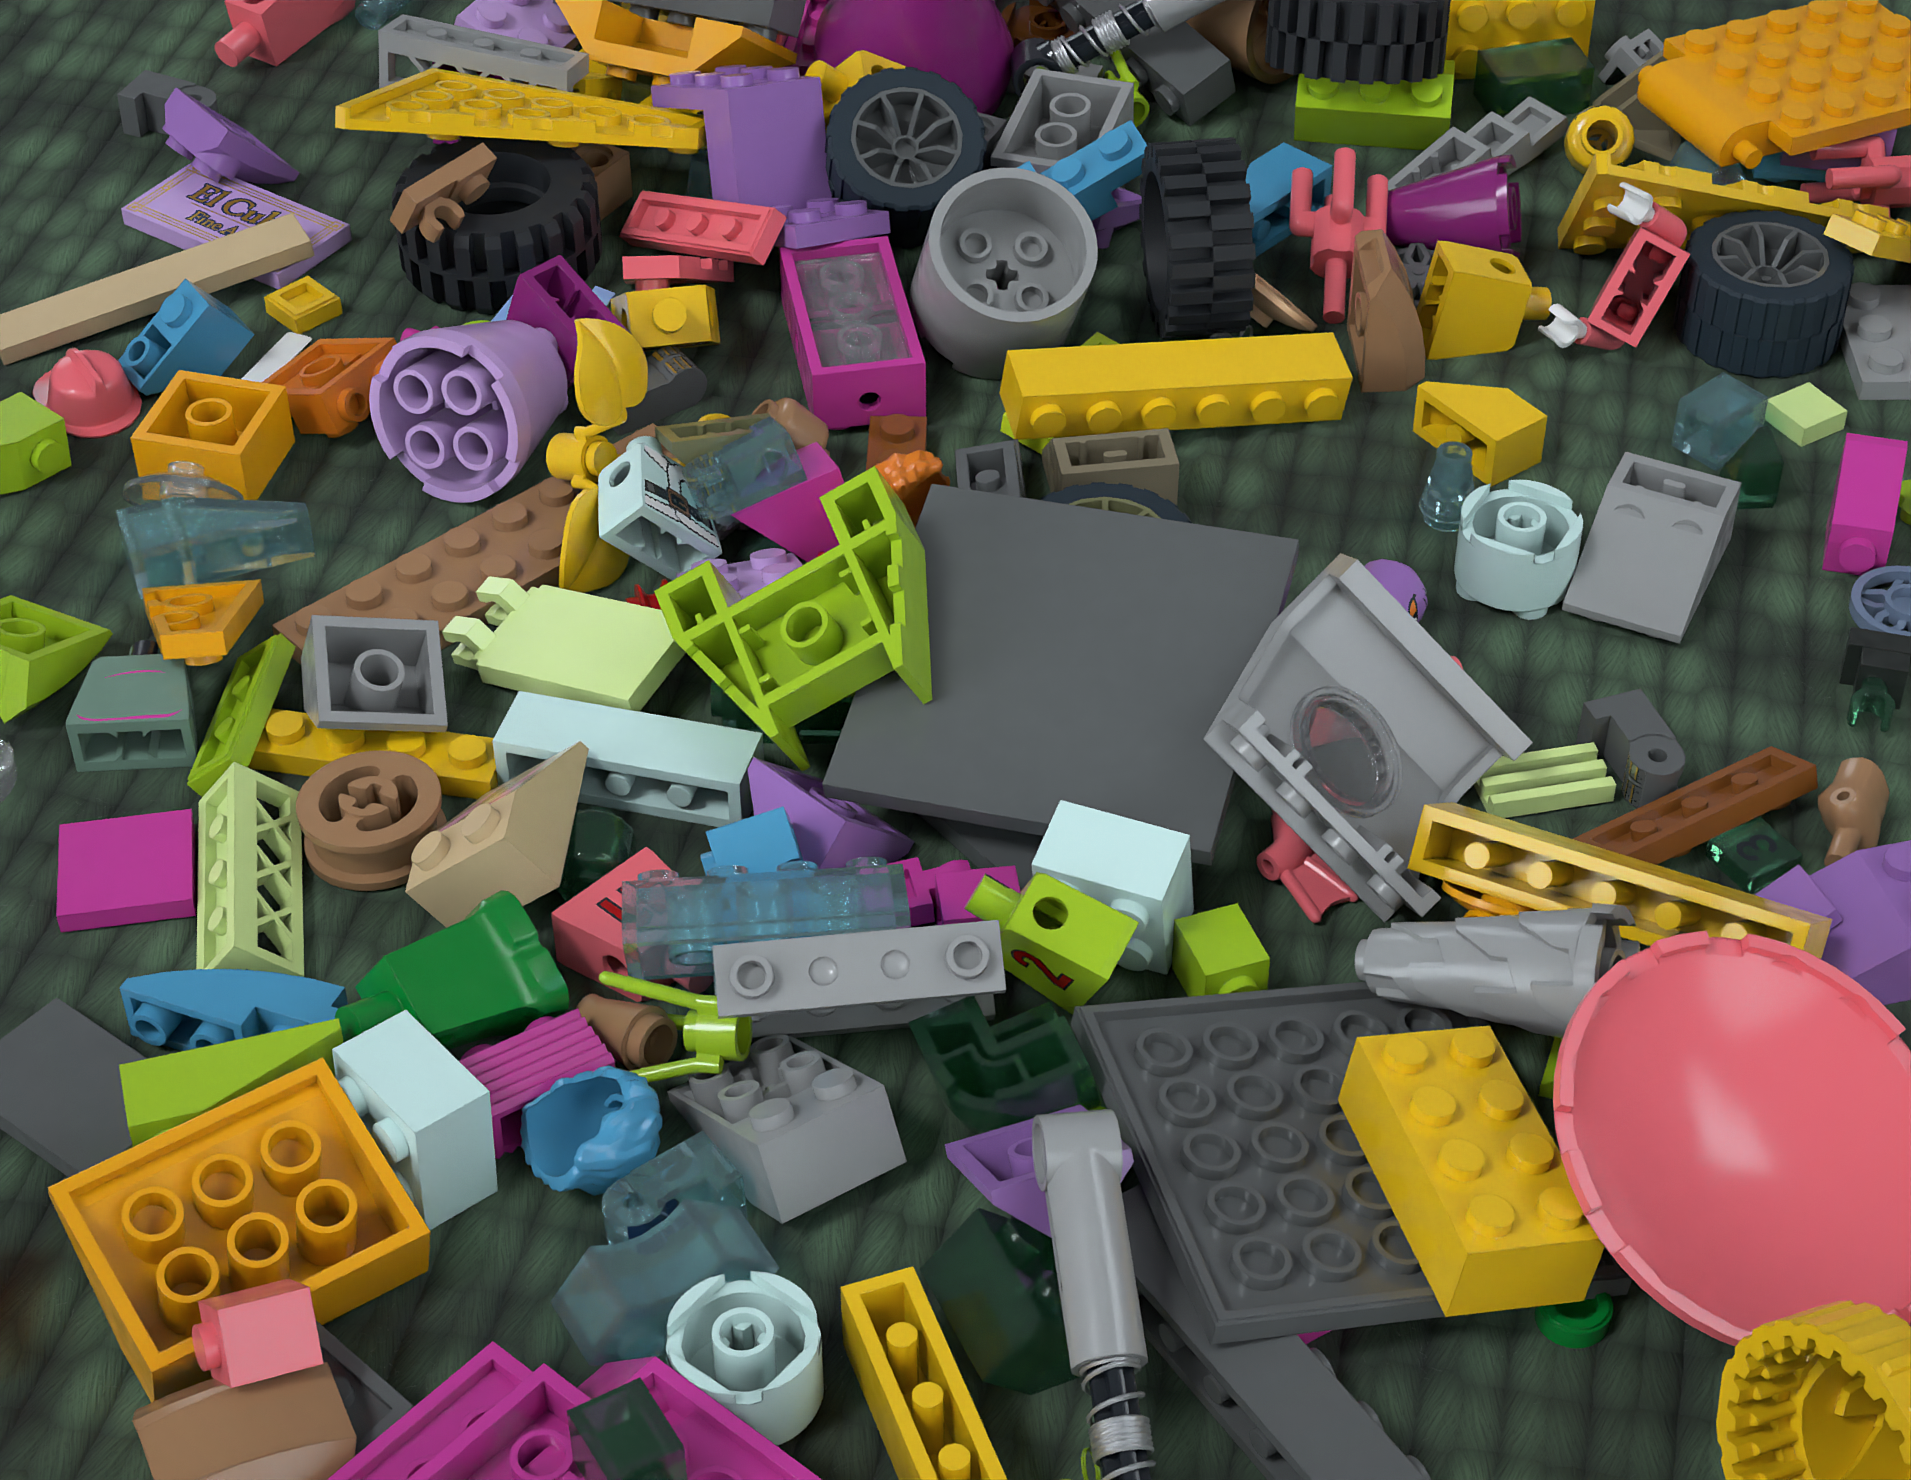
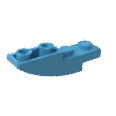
[1017,120,1147,221]
[120,969,348,1051]

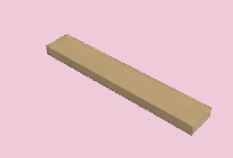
[0,213,315,365]

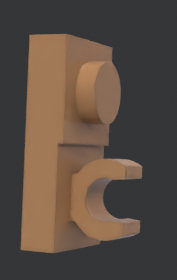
[390,142,497,243]

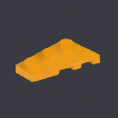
[142,579,264,666]

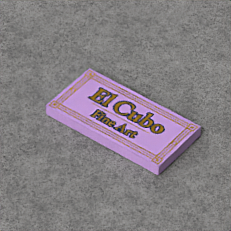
[121,162,352,289]

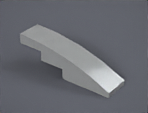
[1388,96,1568,190]

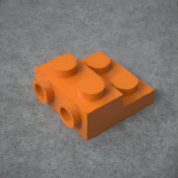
[262,337,397,438]

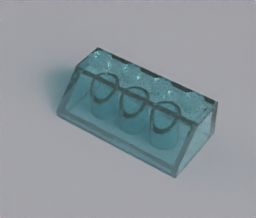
[622,856,911,980]

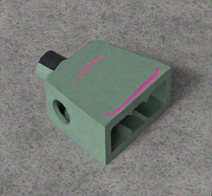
[66,640,199,772]

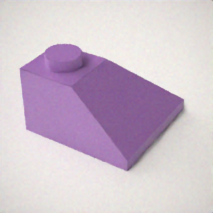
[747,758,914,900]

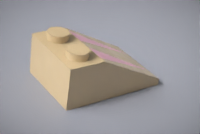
[405,741,589,928]

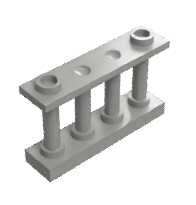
[712,920,1006,1042]

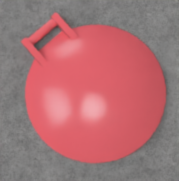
[1553,931,1911,1346]

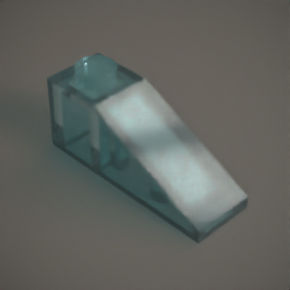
[115,496,316,599]

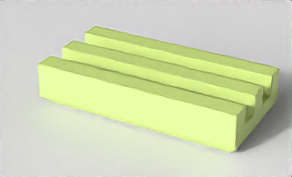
[1473,742,1616,818]

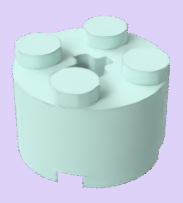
[1454,480,1583,620]
[666,1271,824,1446]

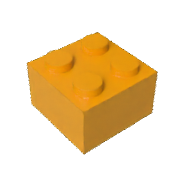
[130,370,295,510]

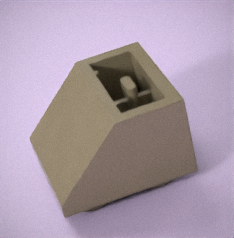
[1042,428,1179,505]

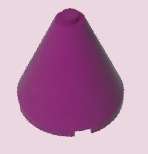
[813,0,1014,116]

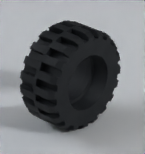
[392,136,602,314]

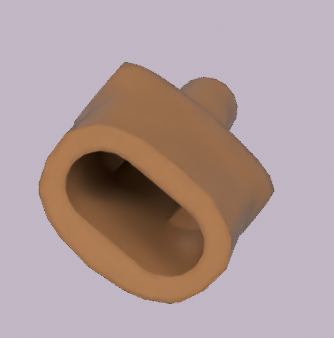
[1817,757,1890,866]

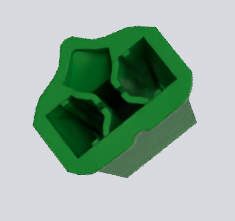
[335,890,569,1050]

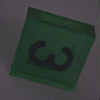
[1705,816,1803,894]

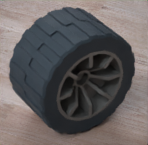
[825,67,987,249]
[1673,210,1855,378]

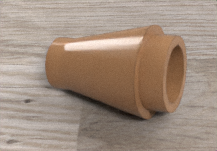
[576,994,678,1071]

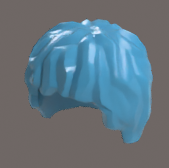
[520,1065,663,1196]

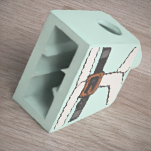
[598,436,722,580]

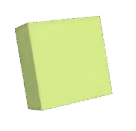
[1763,382,1848,447]

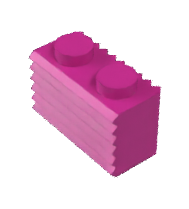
[458,1008,616,1159]

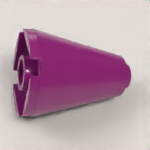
[1386,154,1522,259]

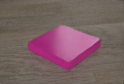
[56,809,196,932]

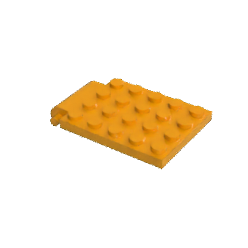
[1637,0,1911,169]

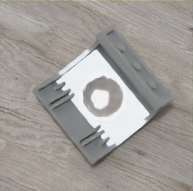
[1204,553,1533,923]

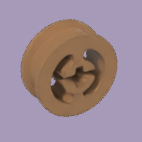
[296,750,447,891]

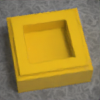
[264,276,343,334]

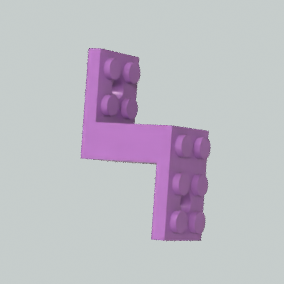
[651,65,891,249]

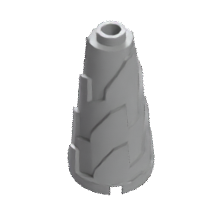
[1355,903,1640,1039]

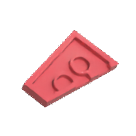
[622,255,734,291]

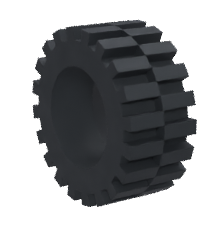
[1265,0,1451,84]
[1139,137,1256,338]

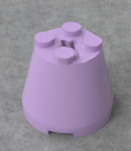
[369,320,568,503]

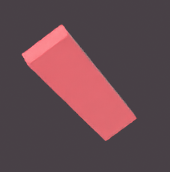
[619,190,787,266]

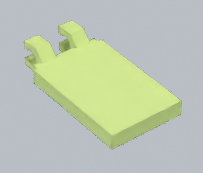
[442,576,686,712]

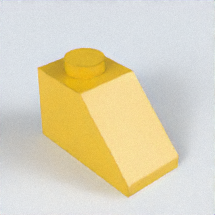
[1413,381,1548,487]

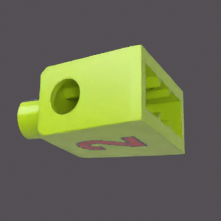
[964,872,1139,1014]

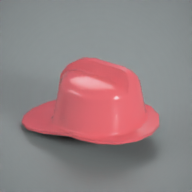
[32,348,142,438]

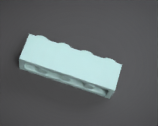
[492,691,764,827]

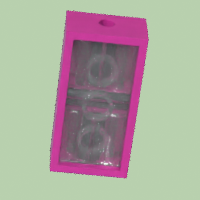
[779,236,926,430]

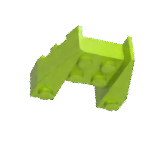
[654,466,932,772]

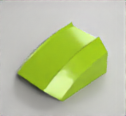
[0,595,113,724]

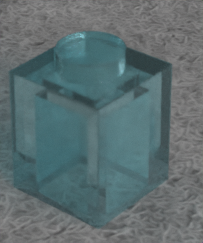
[1671,372,1769,471]

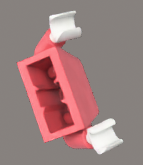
[1538,182,1690,350]

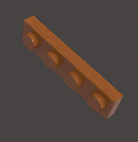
[1573,746,1818,865]

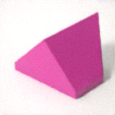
[729,442,844,562]

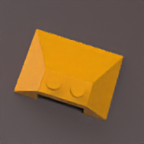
[555,0,798,85]

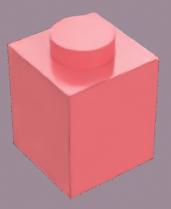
[192,1279,324,1388]

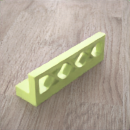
[196,761,304,977]

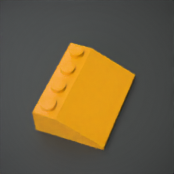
[48,1057,431,1403]

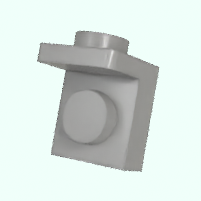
[1597,28,1664,84]

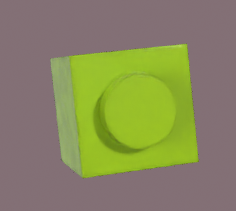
[1172,903,1270,997]

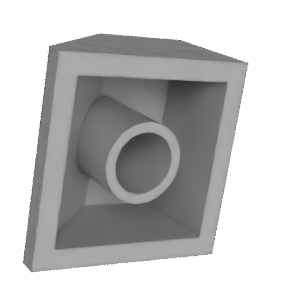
[301,615,448,733]

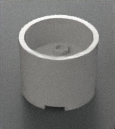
[910,168,1098,380]

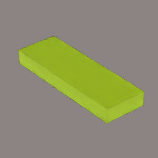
[187,633,296,797]

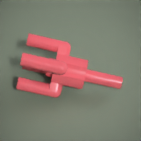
[1800,136,1911,218]
[1289,147,1388,324]

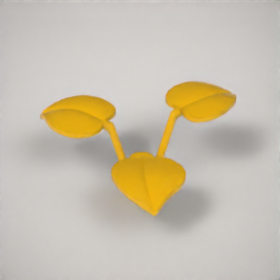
[546,318,731,593]

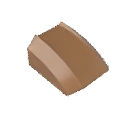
[1347,229,1425,392]
[132,1362,357,1480]

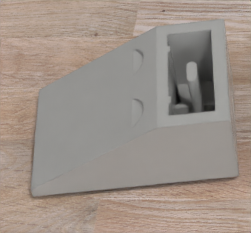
[1562,452,1741,644]
[667,1034,907,1224]

